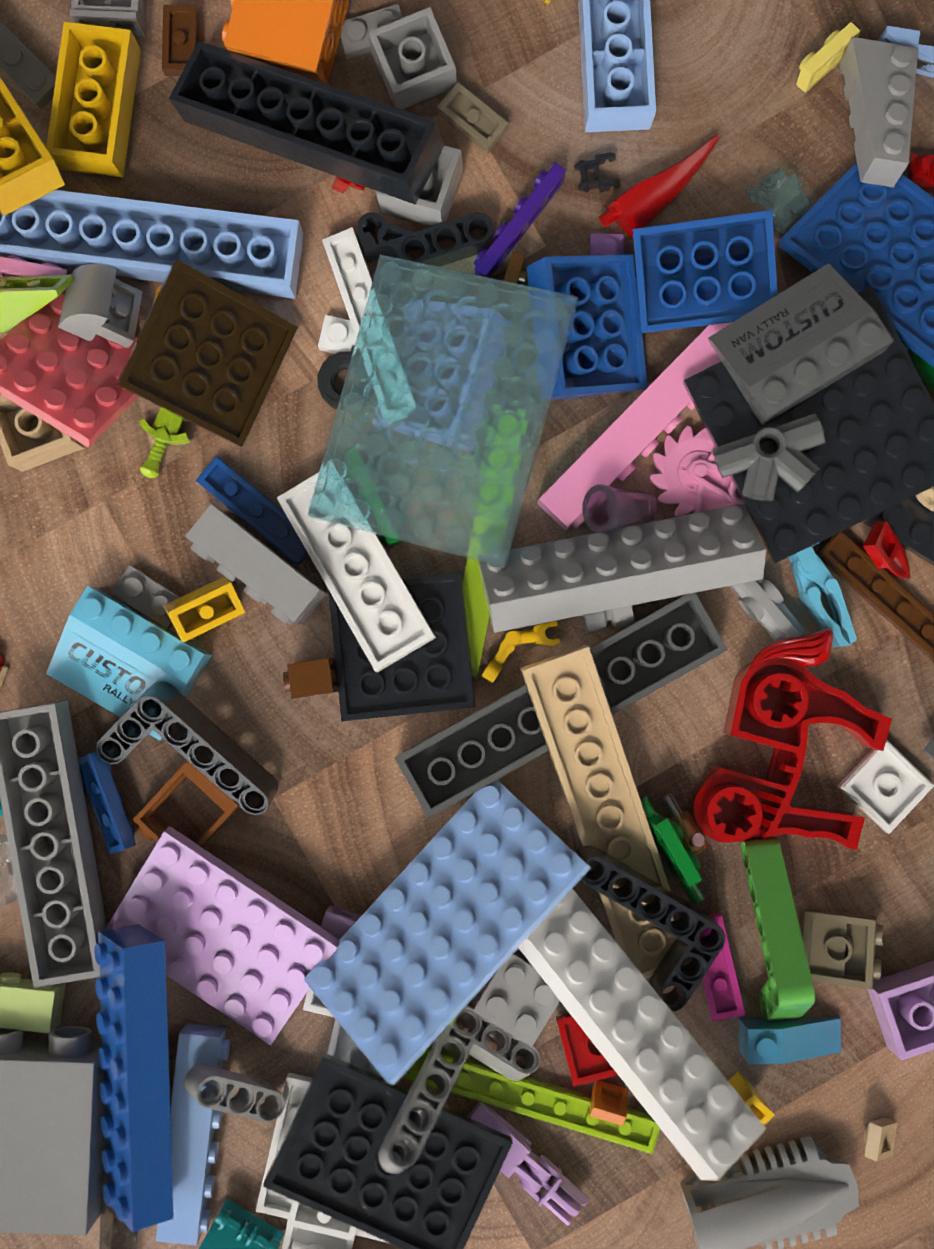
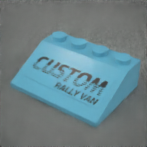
[46,586,212,741]

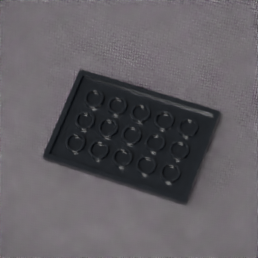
[263,1052,513,1249]

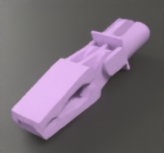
[467,1102,590,1226]

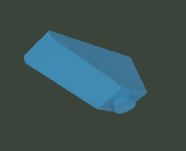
[739,1016,841,1064]

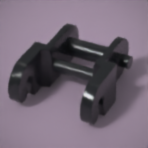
[574,153,621,193]

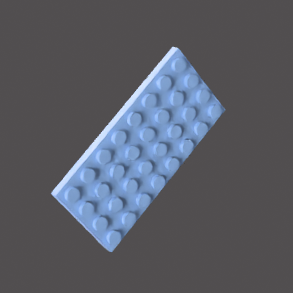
[303,780,591,1084]

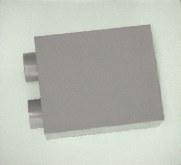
[0,1026,107,1236]

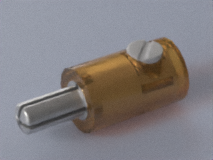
[662,793,709,855]

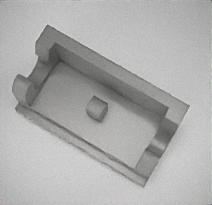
[69,0,147,36]

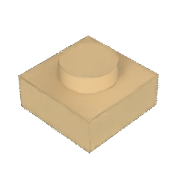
[863,1117,898,1162]

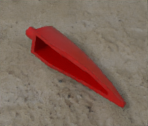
[599,135,720,238]

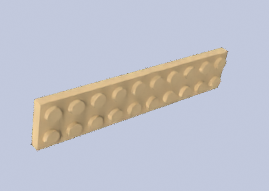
[521,645,693,979]

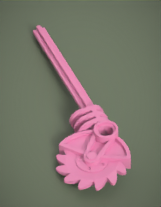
[650,426,744,516]

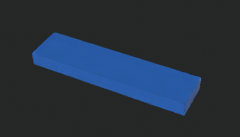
[195,456,308,566]

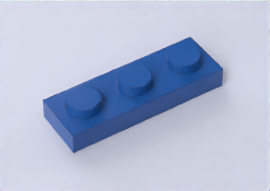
[78,752,137,854]

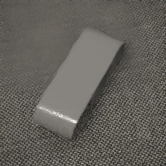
[184,1064,285,1122]

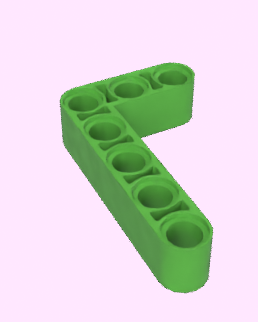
[741,836,815,1022]

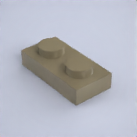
[437,82,509,154]

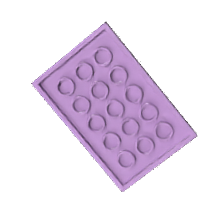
[106,826,339,1045]

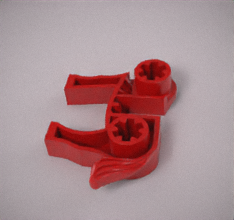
[692,628,892,850]

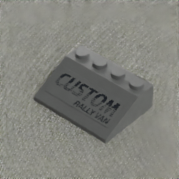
[708,263,893,426]

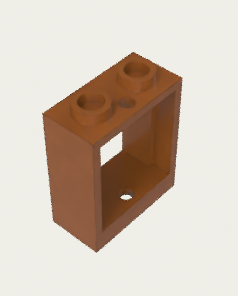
[133,760,239,847]

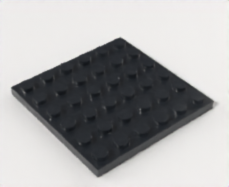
[683,286,934,564]

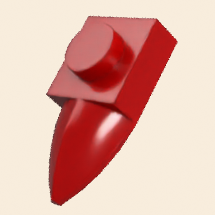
[863,521,911,579]

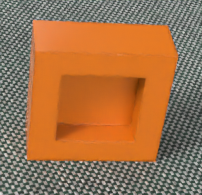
[590,1080,628,1126]

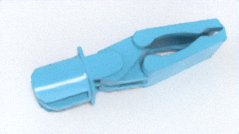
[788,543,857,647]

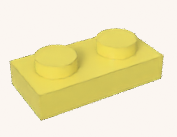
[796,22,860,93]

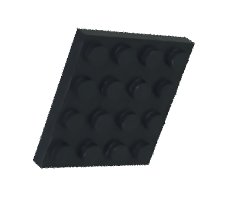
[328,573,476,722]

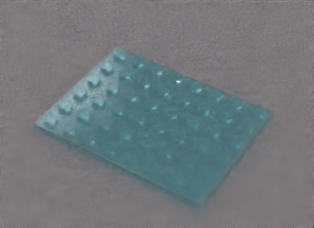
[307,255,578,567]

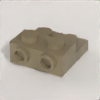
[803,909,884,990]

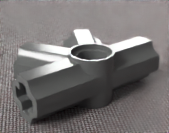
[712,414,825,501]

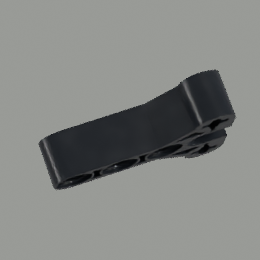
[357,212,493,315]

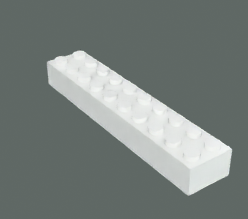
[518,889,766,1180]

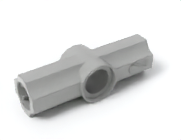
[728,579,805,642]

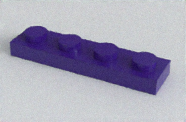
[473,162,566,279]

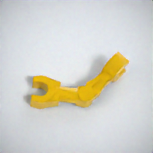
[481,621,560,684]

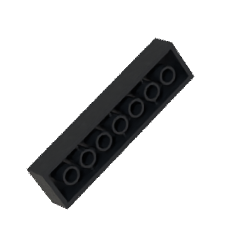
[169,40,444,205]

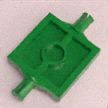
[640,795,705,904]

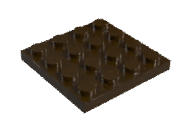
[116,259,298,447]

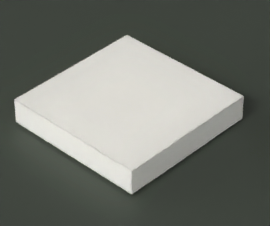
[837,740,934,834]

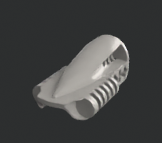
[680,1136,860,1249]

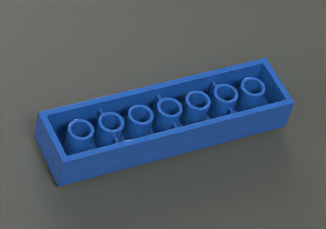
[94,924,174,1233]

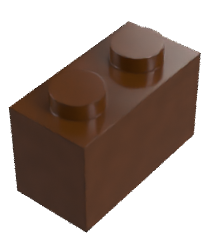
[283,658,338,699]

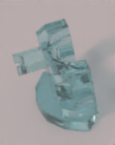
[746,168,810,234]

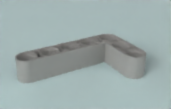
[379,1006,540,1173]

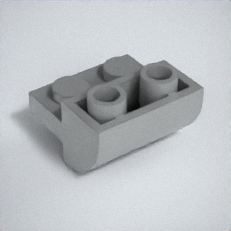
[58,263,143,348]

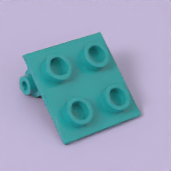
[198,1199,285,1249]

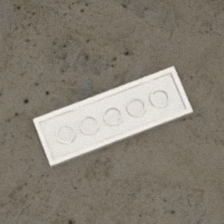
[277,463,436,672]

